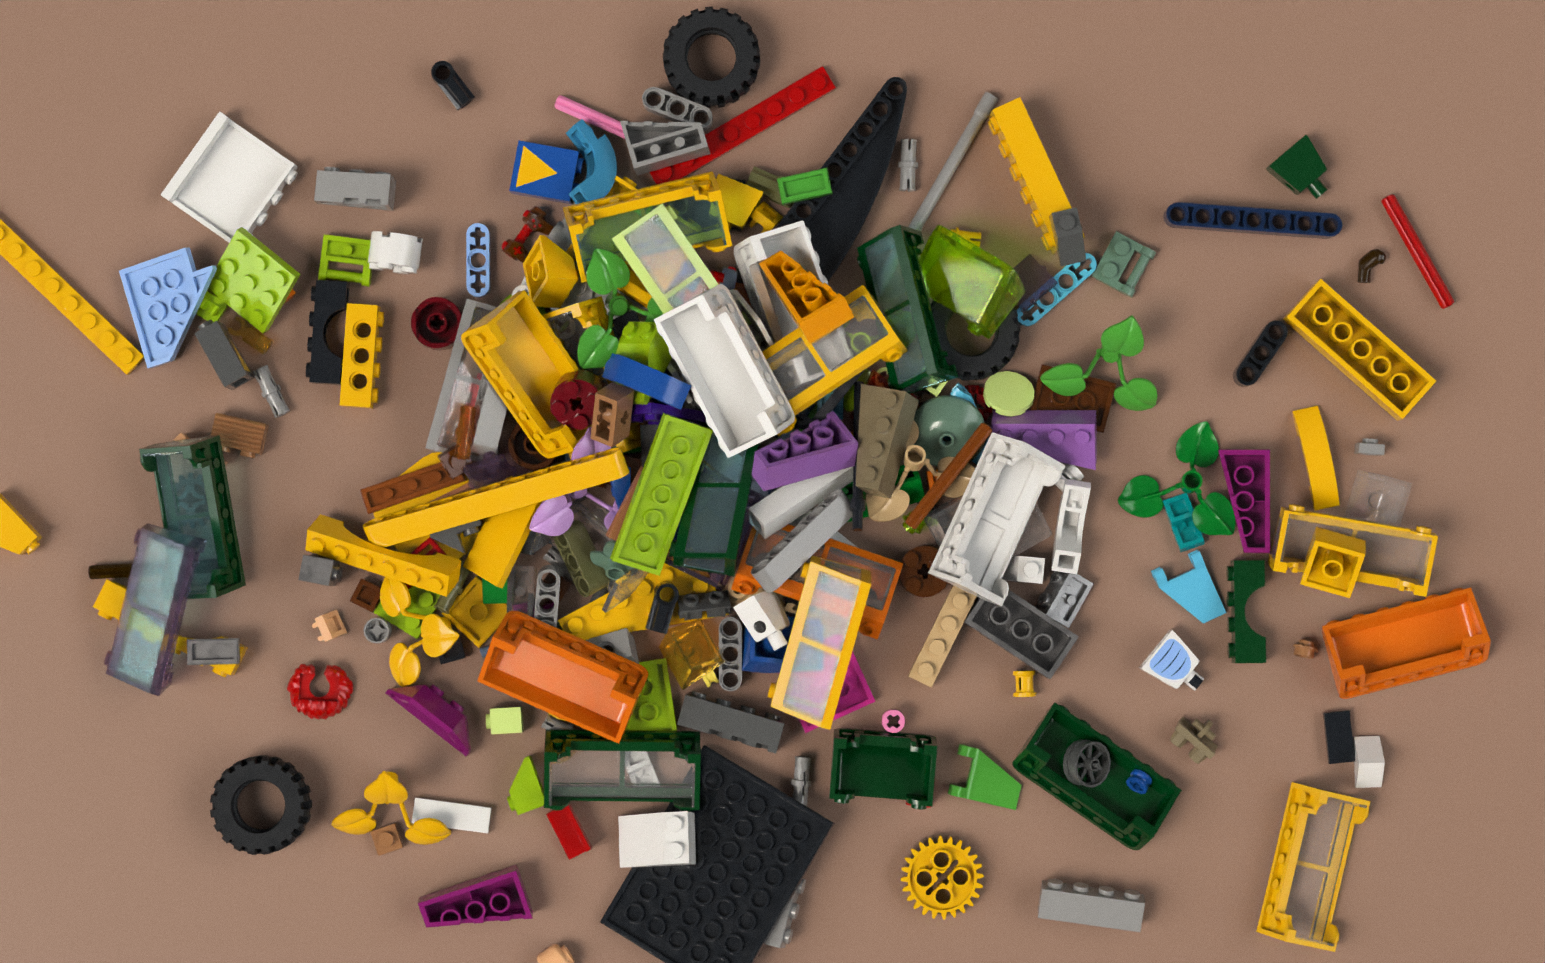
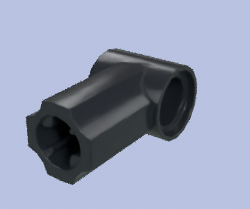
[431,61,475,111]
[645,581,679,634]

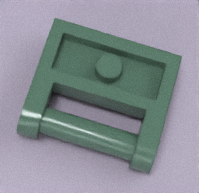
[1091,231,1156,298]

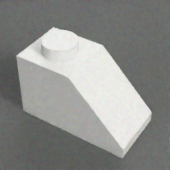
[1002,555,1045,584]

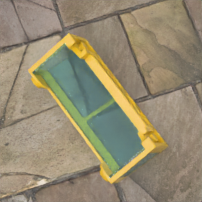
[563,171,732,283]

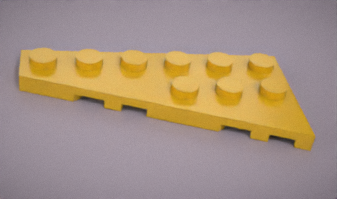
[557,547,730,640]

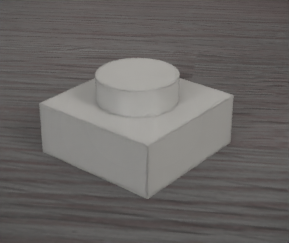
[1354,438,1385,456]

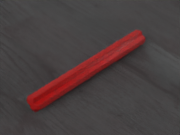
[1381,194,1454,309]

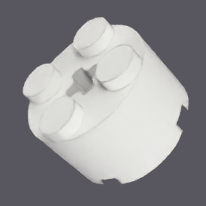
[368,231,423,274]

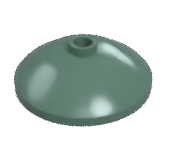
[913,395,985,467]

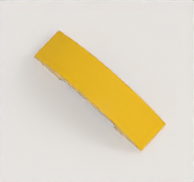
[1292,406,1340,511]

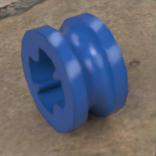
[1126,769,1152,794]

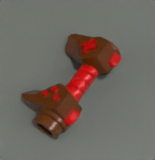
[501,206,553,263]

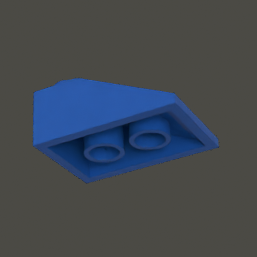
[742,616,825,673]

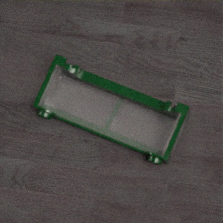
[544,729,701,812]

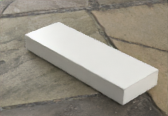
[412,797,492,833]

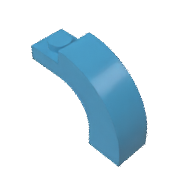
[566,119,617,204]

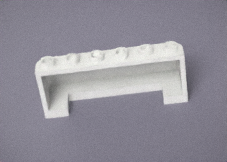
[734,220,854,391]
[654,284,795,458]

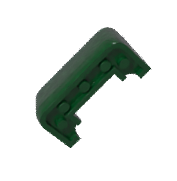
[829,728,937,810]

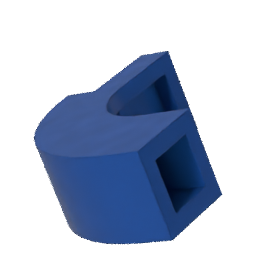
[602,353,691,410]

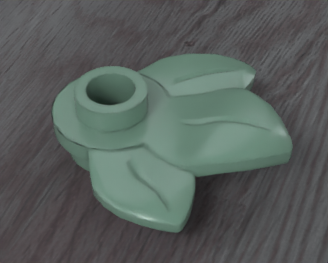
[590,540,634,580]

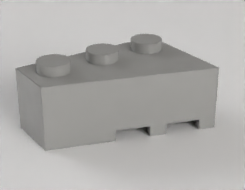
[314,167,396,211]

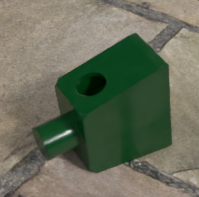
[1266,135,1328,199]

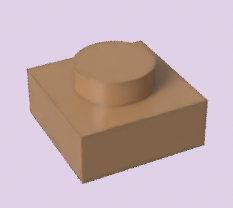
[370,823,404,856]

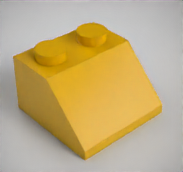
[523,235,579,308]
[1300,527,1366,598]

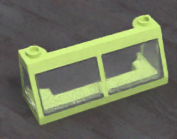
[611,204,752,326]

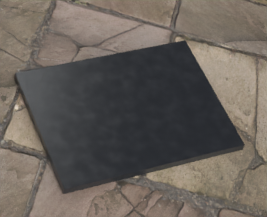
[600,745,835,963]

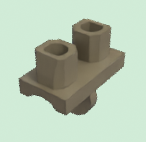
[1170,716,1218,764]

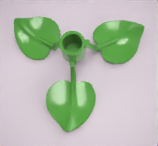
[577,248,682,369]
[1040,315,1158,411]

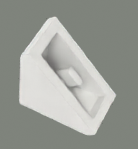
[1353,736,1385,788]

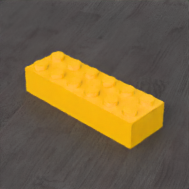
[987,97,1085,255]
[1282,279,1436,421]

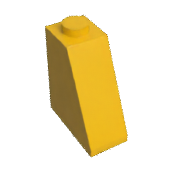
[0,493,42,555]

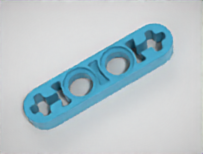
[1017,253,1097,327]

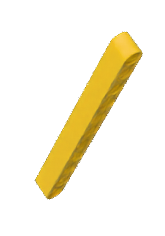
[362,447,630,548]

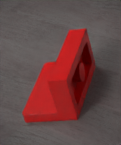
[546,804,593,860]

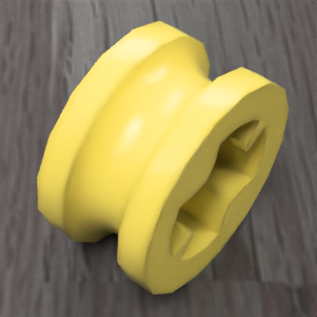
[698,662,719,688]

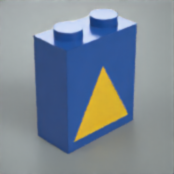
[509,140,584,204]

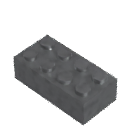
[964,590,1079,679]

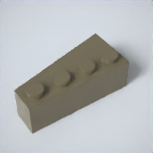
[855,384,919,499]

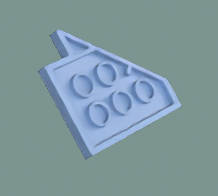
[119,248,217,368]

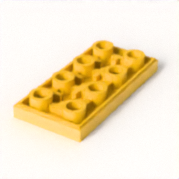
[463,474,543,589]

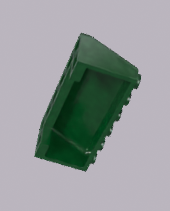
[1012,702,1182,850]

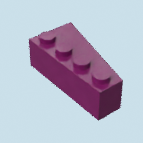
[1218,450,1270,554]

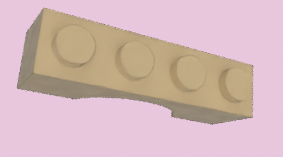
[907,585,977,688]

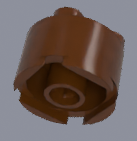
[508,424,559,471]
[899,546,948,597]

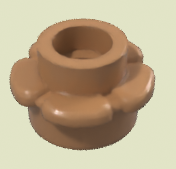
[1293,640,1318,659]

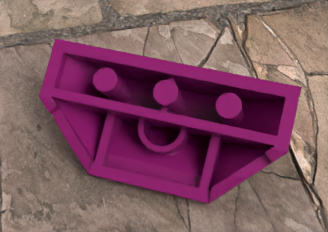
[385,684,471,757]

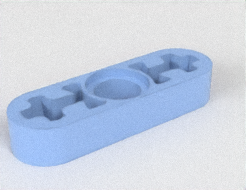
[466,223,490,298]

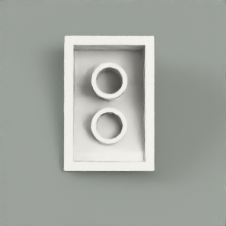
[618,811,696,868]

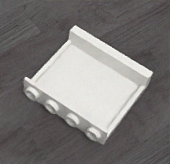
[161,111,298,243]

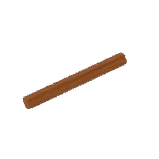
[905,423,992,529]

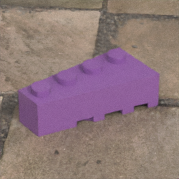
[991,410,1097,470]
[752,411,858,491]

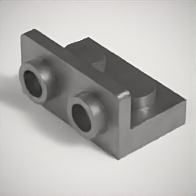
[1035,571,1093,628]

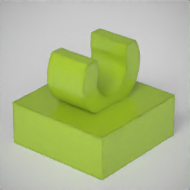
[196,291,228,322]

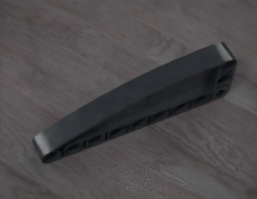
[775,77,907,283]

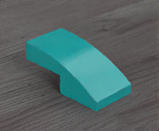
[1163,493,1205,553]

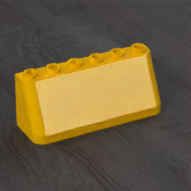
[461,290,592,458]

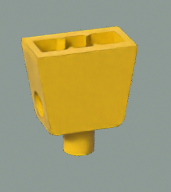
[709,173,764,232]

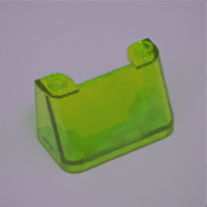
[919,225,1026,339]

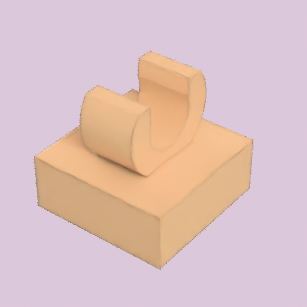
[312,610,347,642]

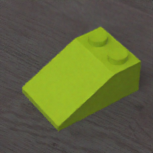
[614,322,672,405]

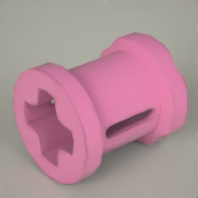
[882,710,905,733]

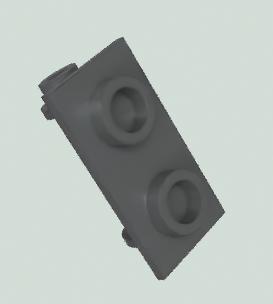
[677,590,731,621]

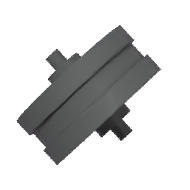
[1063,739,1111,787]

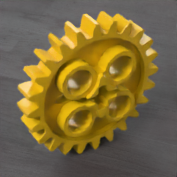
[900,835,984,920]

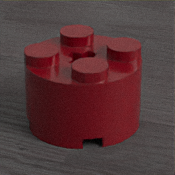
[411,297,462,351]
[550,370,604,430]

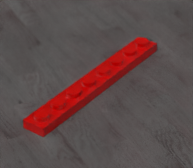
[649,66,836,185]

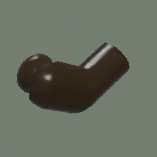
[1357,249,1386,283]

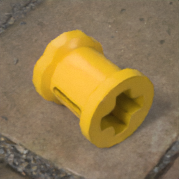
[1013,671,1036,697]

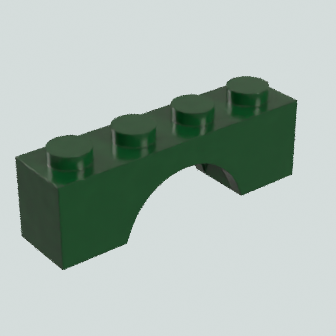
[1226,560,1266,663]

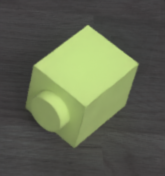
[486,706,524,734]

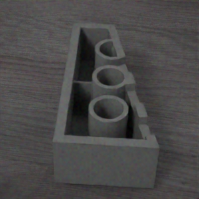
[677,691,784,754]

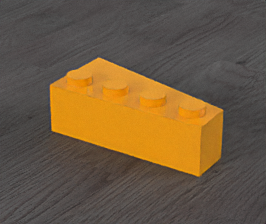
[759,250,854,344]

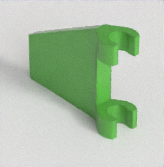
[948,744,1022,810]

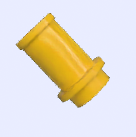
[948,227,981,249]

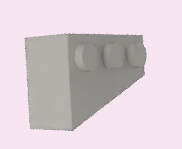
[620,121,710,176]

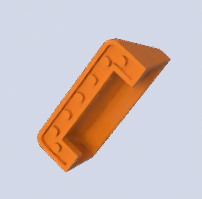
[1322,588,1491,699]
[477,611,648,744]

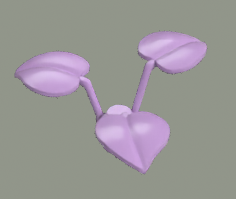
[529,427,618,536]

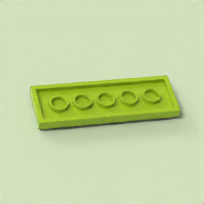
[610,413,713,576]

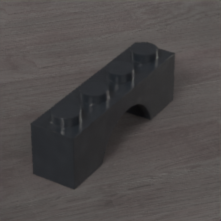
[306,280,350,385]

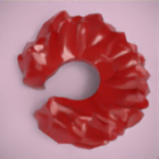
[287,664,353,720]

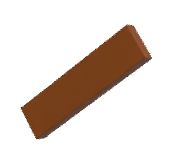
[360,462,466,514]

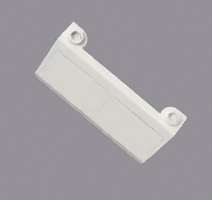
[928,432,1065,606]

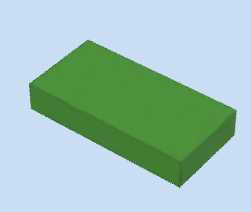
[777,168,833,205]

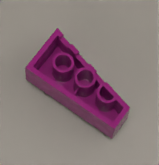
[418,864,533,928]

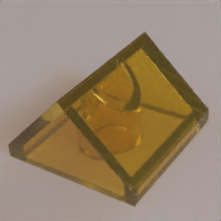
[659,619,724,690]

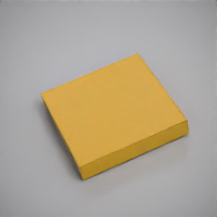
[441,576,512,648]

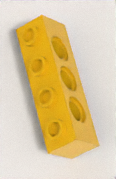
[340,303,384,409]

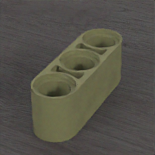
[553,520,609,597]

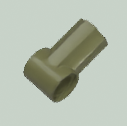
[746,166,792,208]

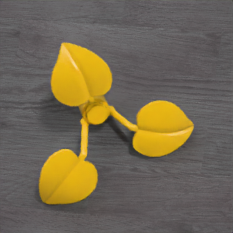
[380,577,460,687]
[331,771,452,845]

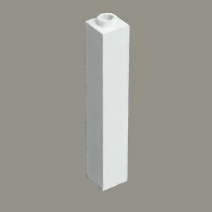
[749,467,853,539]

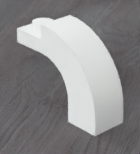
[1052,479,1091,574]

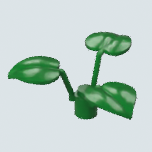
[1117,421,1235,536]

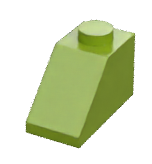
[507,755,544,815]

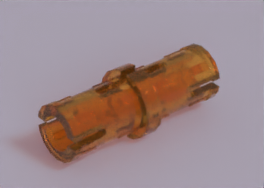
[454,405,477,460]

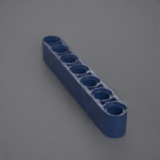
[1163,202,1342,239]

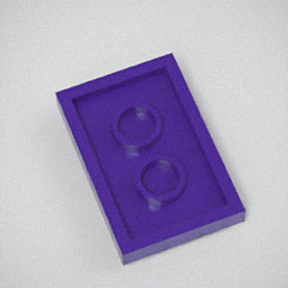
[631,403,707,425]

